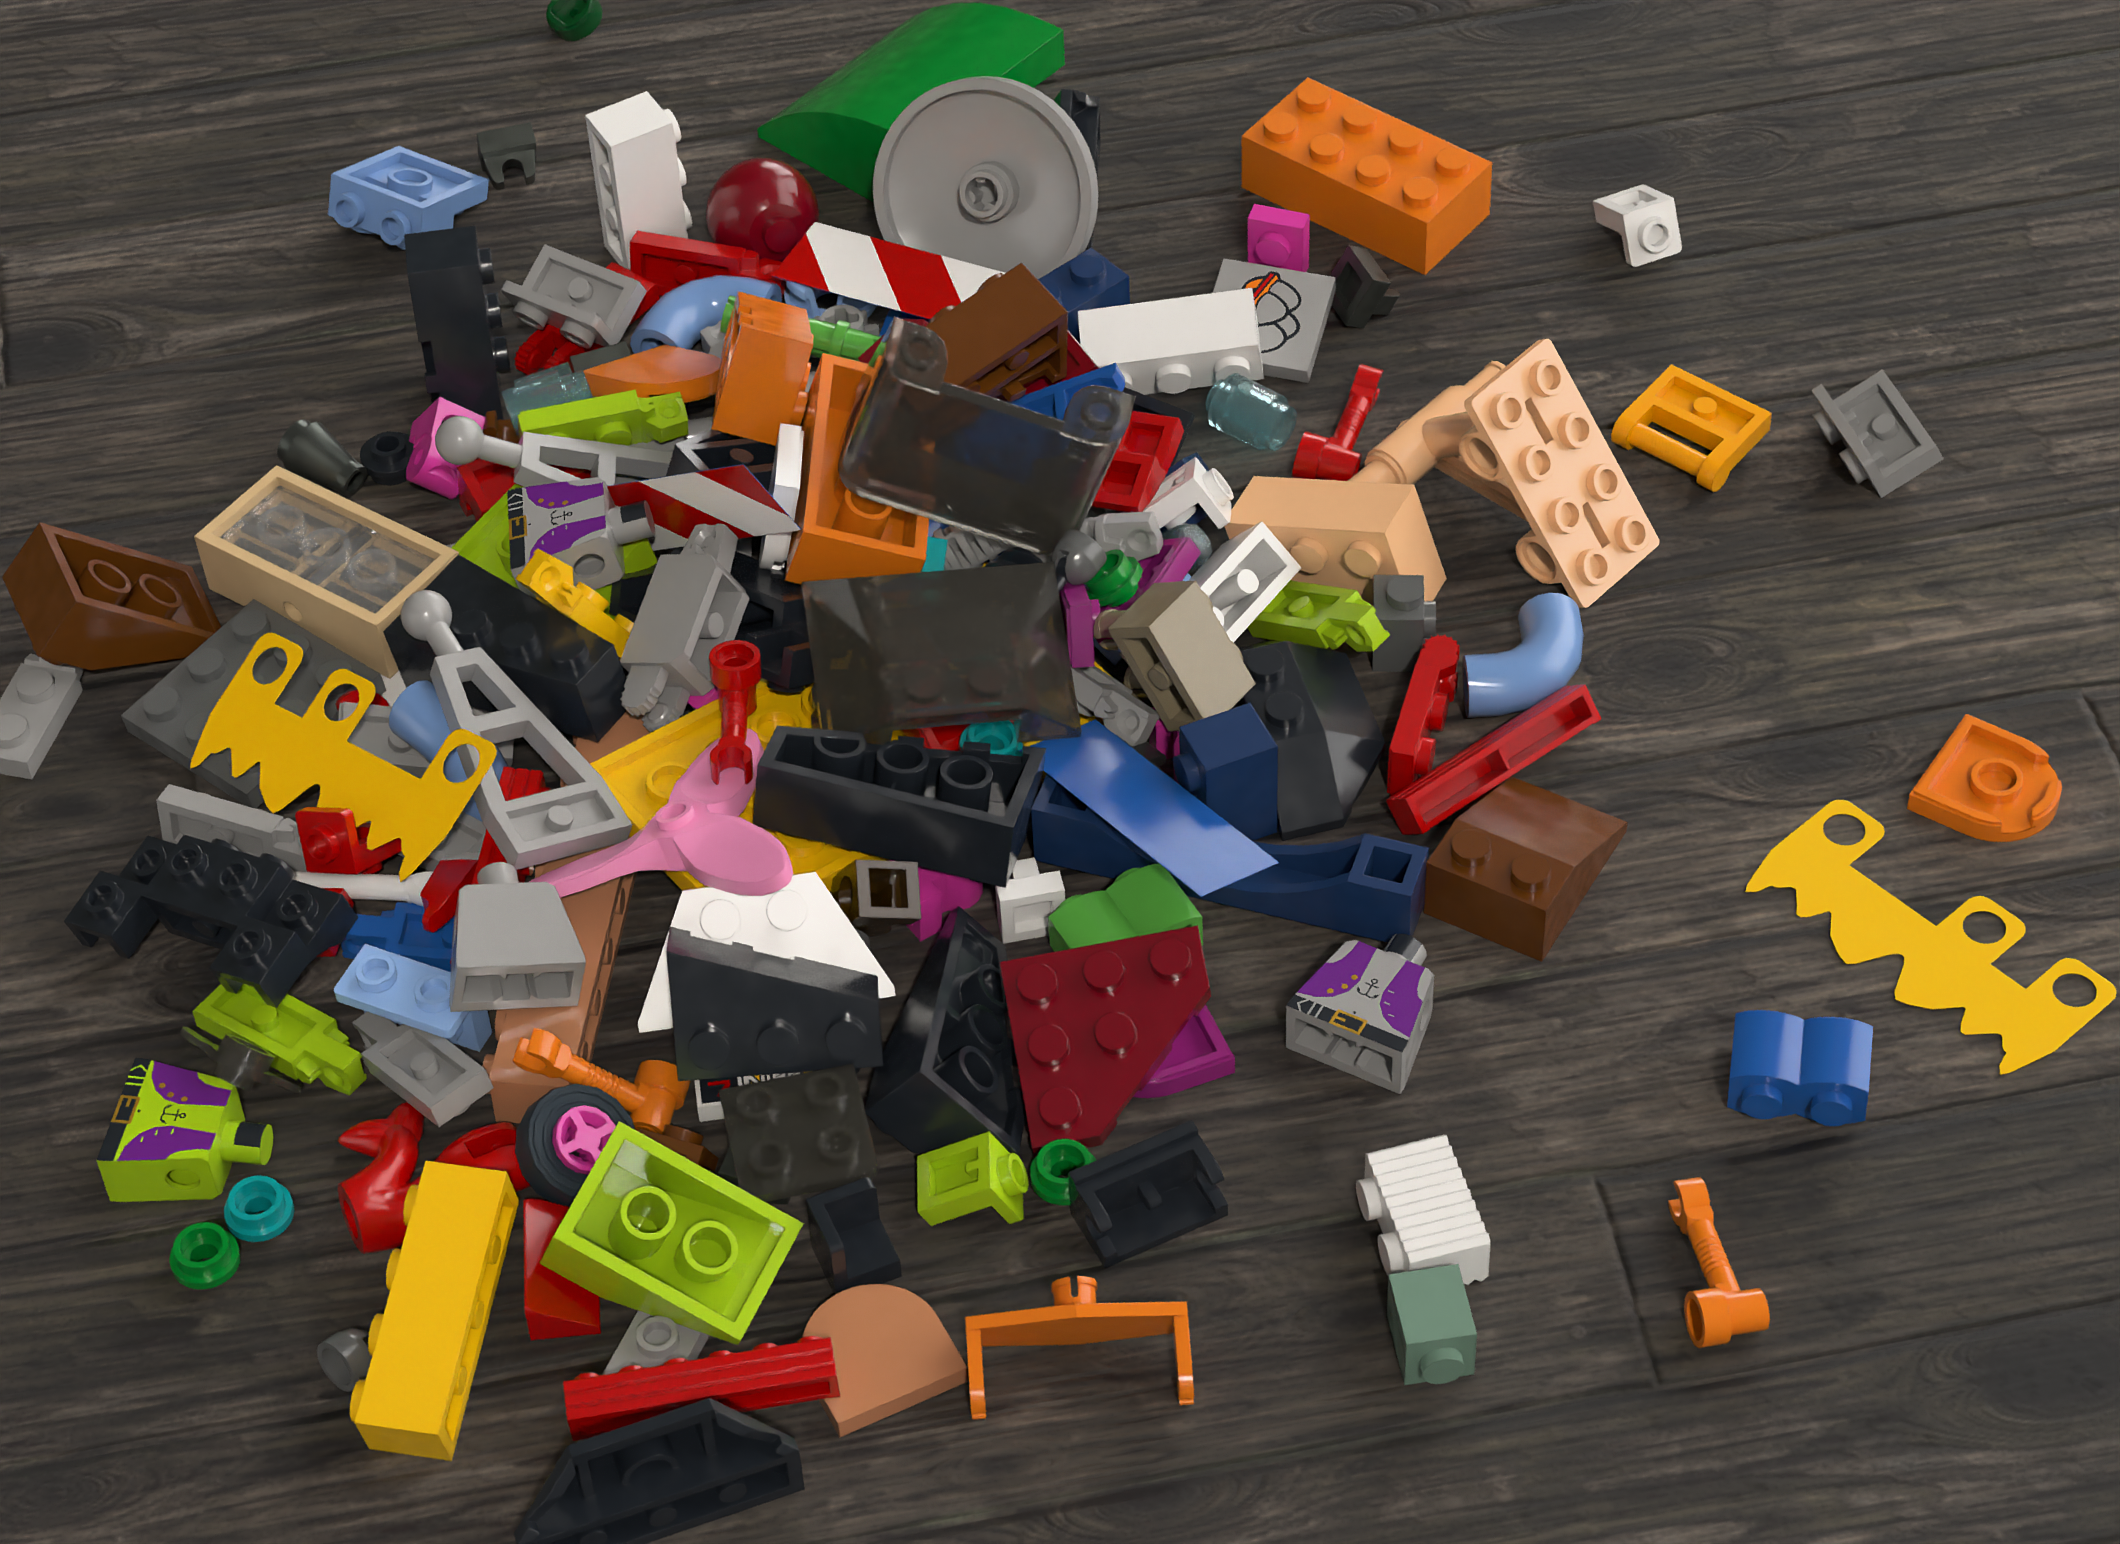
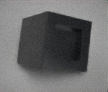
[806,1177,902,1295]

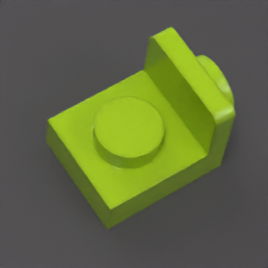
[917,1131,1029,1226]

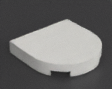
[759,423,804,570]

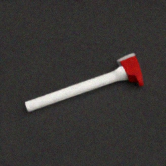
[293,852,480,932]

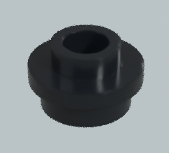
[360,431,414,486]

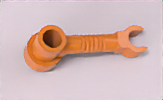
[512,1028,691,1134]
[1668,1177,1770,1348]

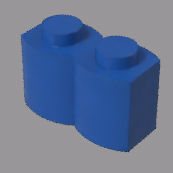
[1727,1010,1873,1126]

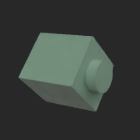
[1387,1264,1477,1385]

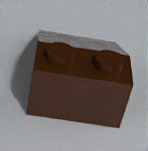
[2,522,221,670]
[1424,776,1628,962]

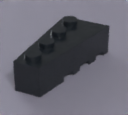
[383,554,627,742]
[753,726,1046,888]

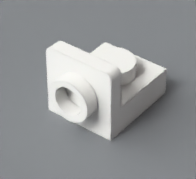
[1593,184,1682,267]
[1143,457,1234,530]

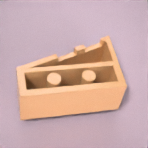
[1224,476,1447,606]

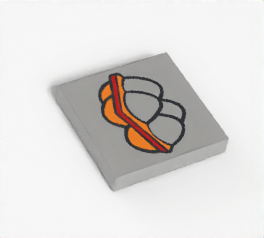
[1213,258,1336,383]

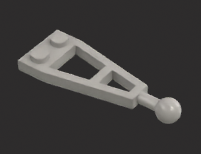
[435,416,752,557]
[401,590,633,870]

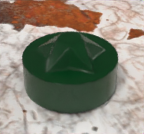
[546,0,603,41]

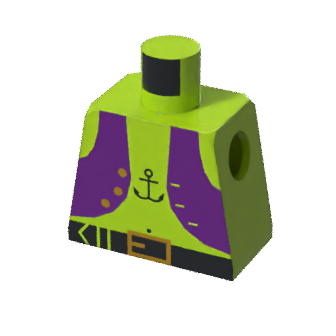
[96,1058,273,1202]

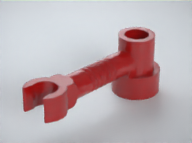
[1292,364,1384,481]
[709,640,762,785]

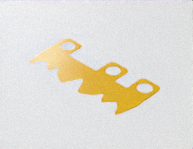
[190,632,496,882]
[1745,800,2116,1075]

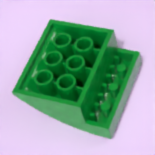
[757,3,1065,203]

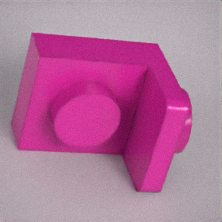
[1248,204,1310,272]

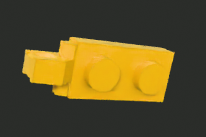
[516,548,634,660]

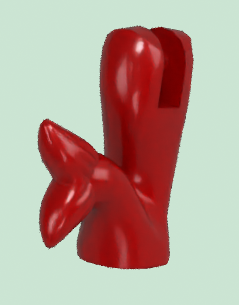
[338,1102,531,1254]

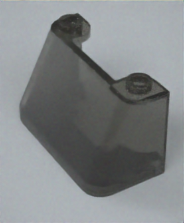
[838,317,1136,556]

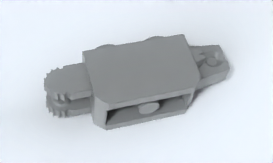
[620,523,750,733]

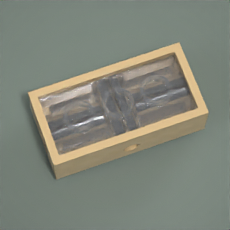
[194,465,459,679]

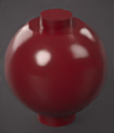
[706,158,819,262]

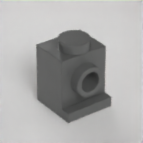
[1372,575,1436,672]

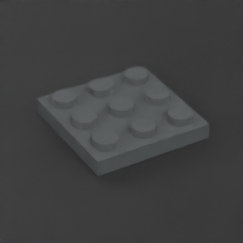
[121,599,386,809]

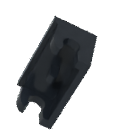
[1068,1120,1228,1268]

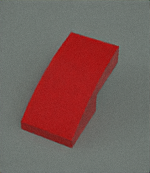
[1081,410,1184,512]

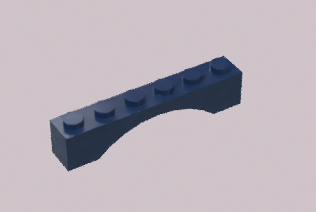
[1031,774,1429,943]

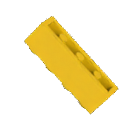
[350,1161,519,1461]

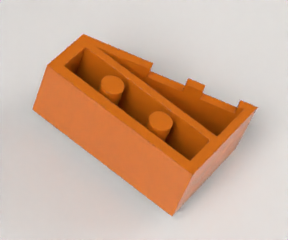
[711,291,814,446]

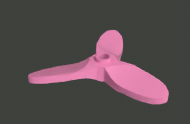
[529,728,793,898]

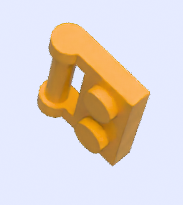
[1611,364,1772,492]

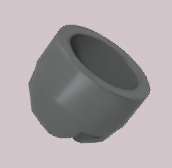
[317,1328,372,1392]

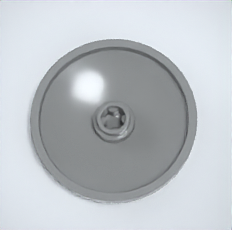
[873,76,1098,279]

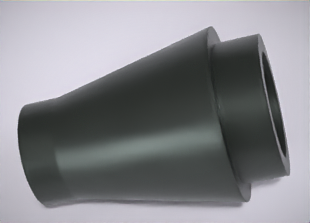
[277,419,367,497]

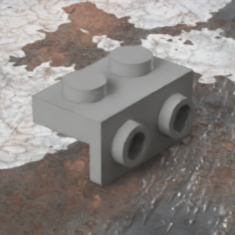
[500,244,647,348]
[1811,369,1943,498]

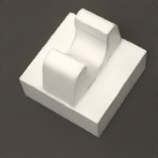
[995,857,1065,944]

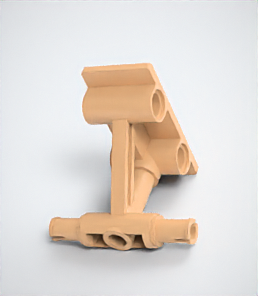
[1348,339,1659,608]

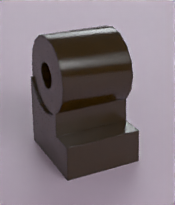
[831,860,921,936]

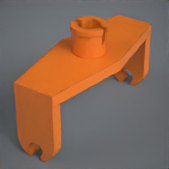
[965,1276,1194,1420]

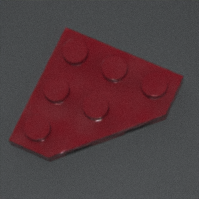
[1000,925,1211,1158]

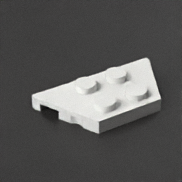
[638,871,896,1033]

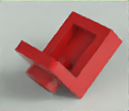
[295,807,401,875]

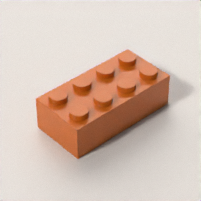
[1242,78,1492,275]
[785,353,936,608]

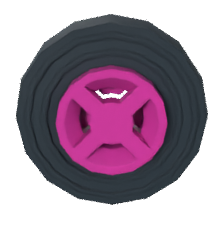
[515,1084,635,1207]

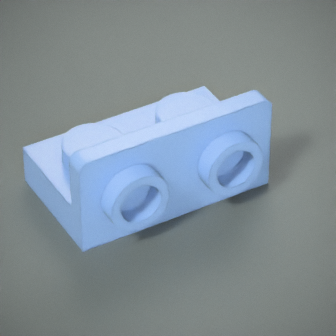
[334,944,492,1052]

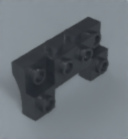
[609,547,882,693]
[64,835,358,1008]

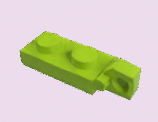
[517,389,688,446]
[1247,580,1390,652]
[192,984,367,1096]

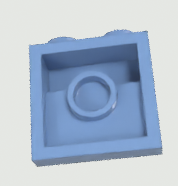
[328,146,489,250]

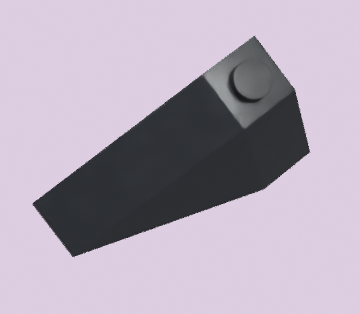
[864,906,1026,1155]

